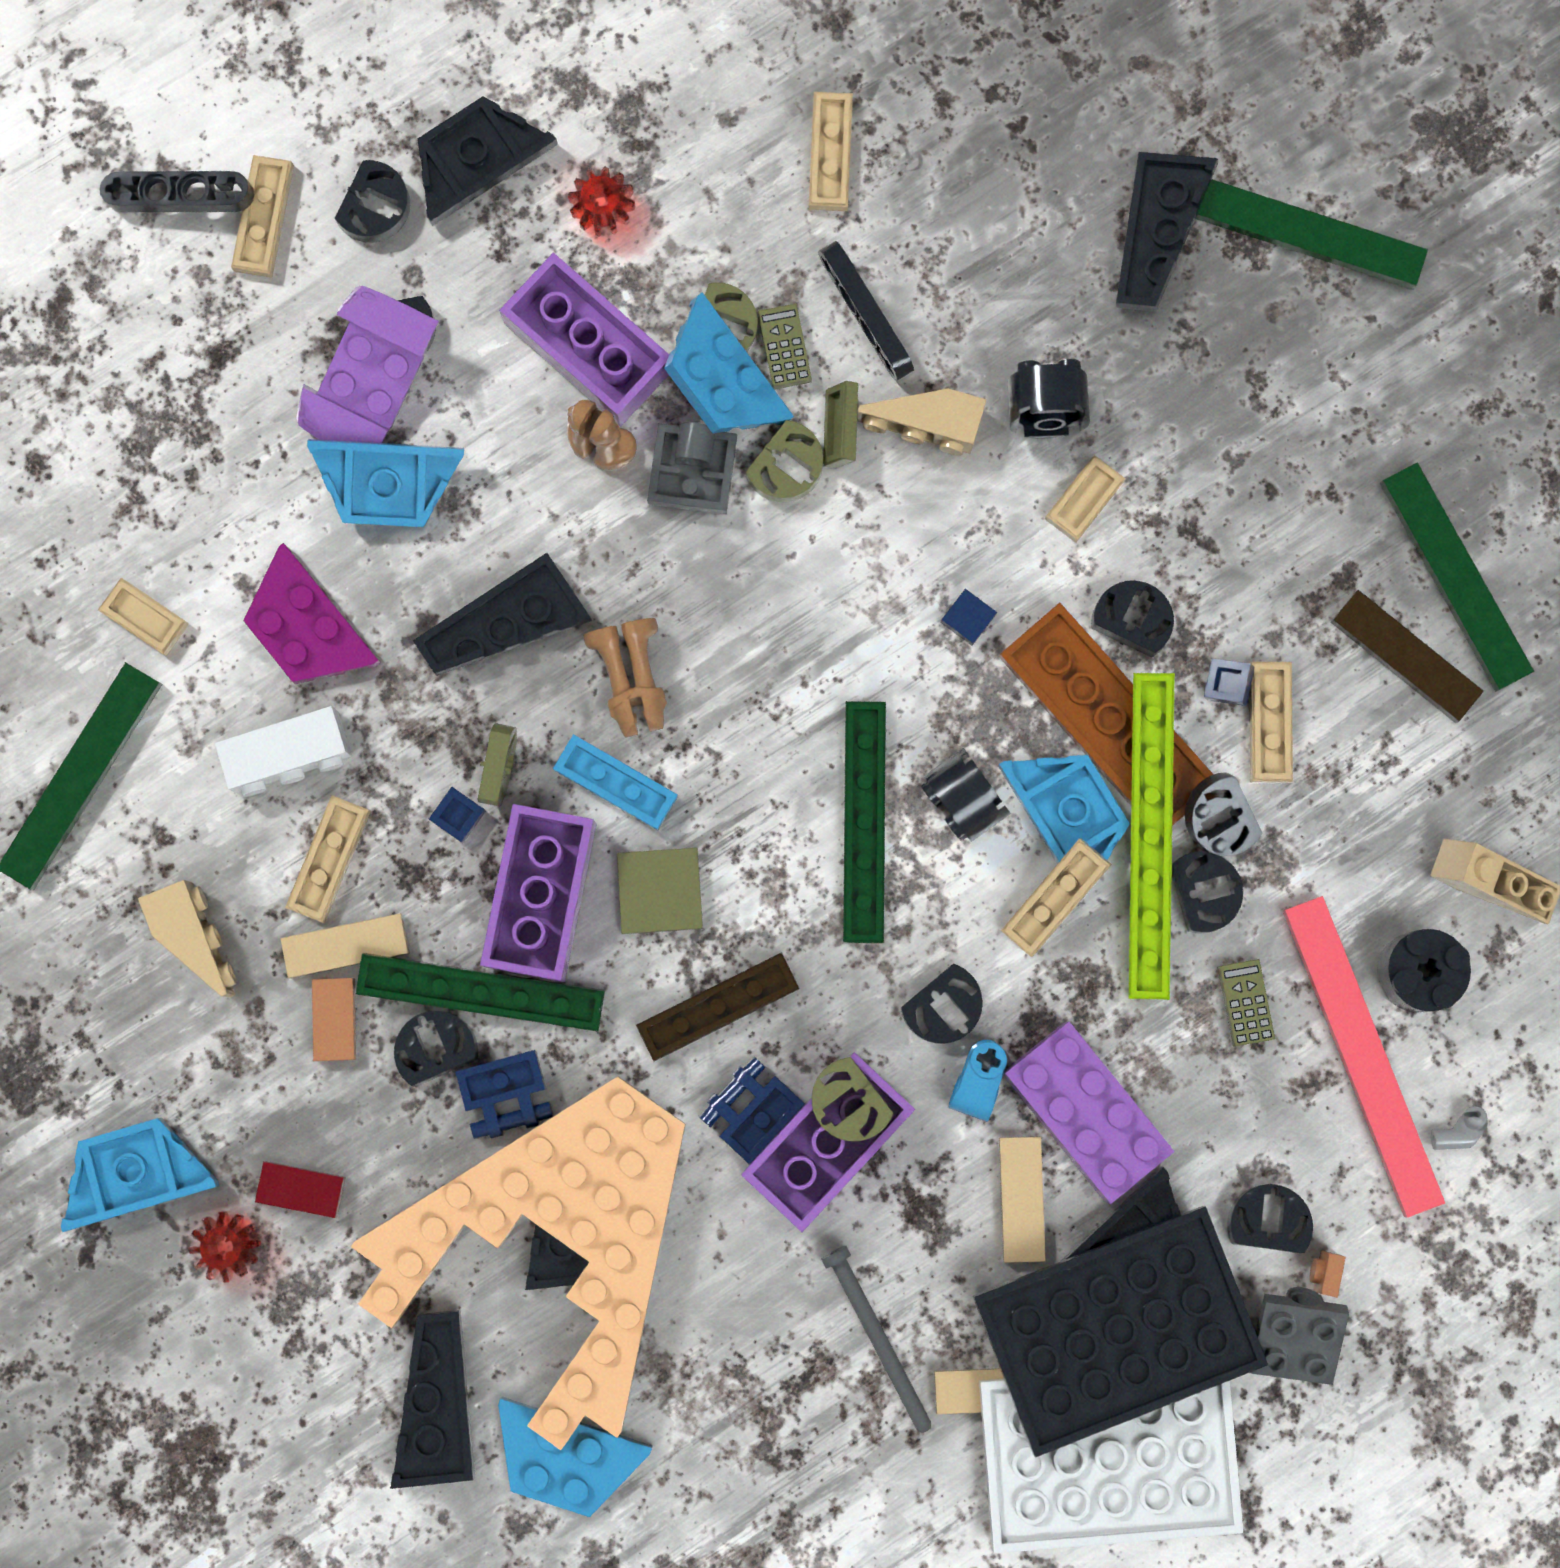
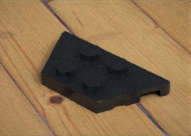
[417,96,558,226]
[1061,1167,1180,1261]

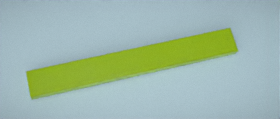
[1128,673,1175,1000]

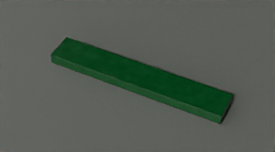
[1195,179,1428,290]
[1380,462,1535,692]
[0,662,163,890]
[843,701,886,944]
[356,953,605,1032]

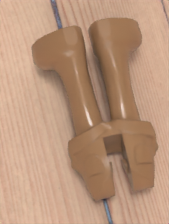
[567,400,637,470]
[583,618,667,738]

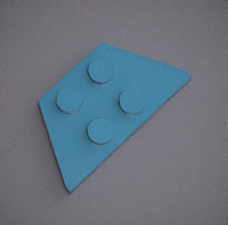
[664,292,794,433]
[307,439,464,527]
[998,755,1130,864]
[61,1118,219,1232]
[498,1397,653,1517]

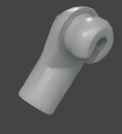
[1431,1106,1488,1150]

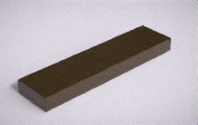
[1331,590,1484,723]
[636,952,800,1062]

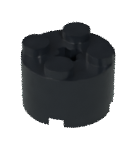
[1007,359,1090,439]
[921,748,1011,842]
[1377,929,1471,1013]

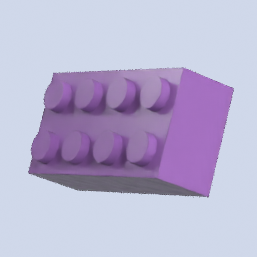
[499,252,670,427]
[480,804,597,983]
[1003,1022,1175,1204]
[741,1052,915,1232]

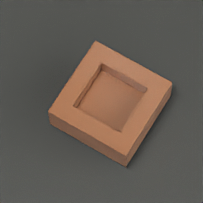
[1309,1250,1346,1298]

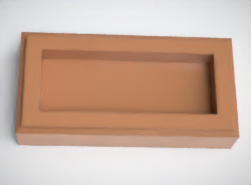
[312,978,356,1061]

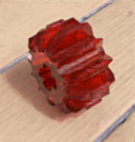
[568,166,636,237]
[188,1211,261,1283]

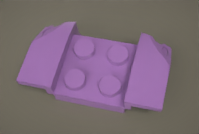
[297,286,439,443]

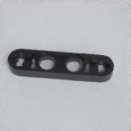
[99,171,254,212]
[818,241,914,381]

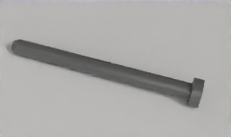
[821,1246,931,1433]

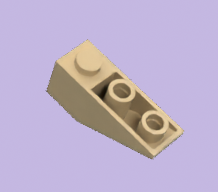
[857,388,987,456]
[1430,839,1560,924]
[138,880,237,997]

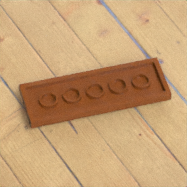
[998,602,1214,826]

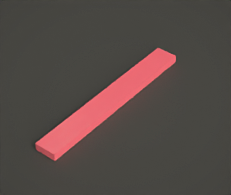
[1283,896,1445,1218]

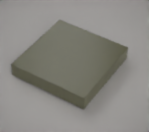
[617,848,703,935]

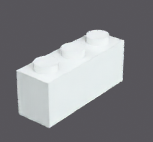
[215,706,352,797]

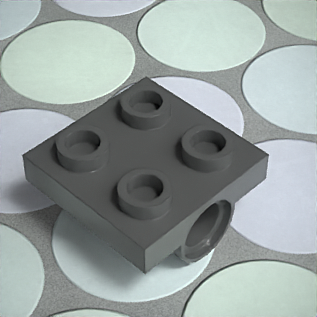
[647,422,737,515]
[1250,1287,1349,1385]

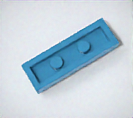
[553,734,678,831]

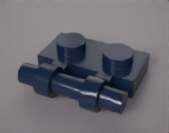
[455,1050,554,1139]
[699,1057,805,1165]

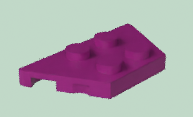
[243,543,381,684]

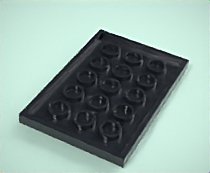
[972,1206,1268,1458]

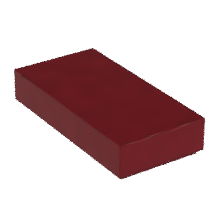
[255,1161,346,1218]

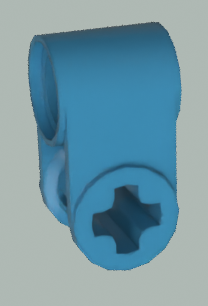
[948,1039,1007,1122]

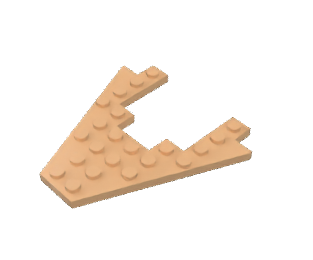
[351,1077,686,1450]

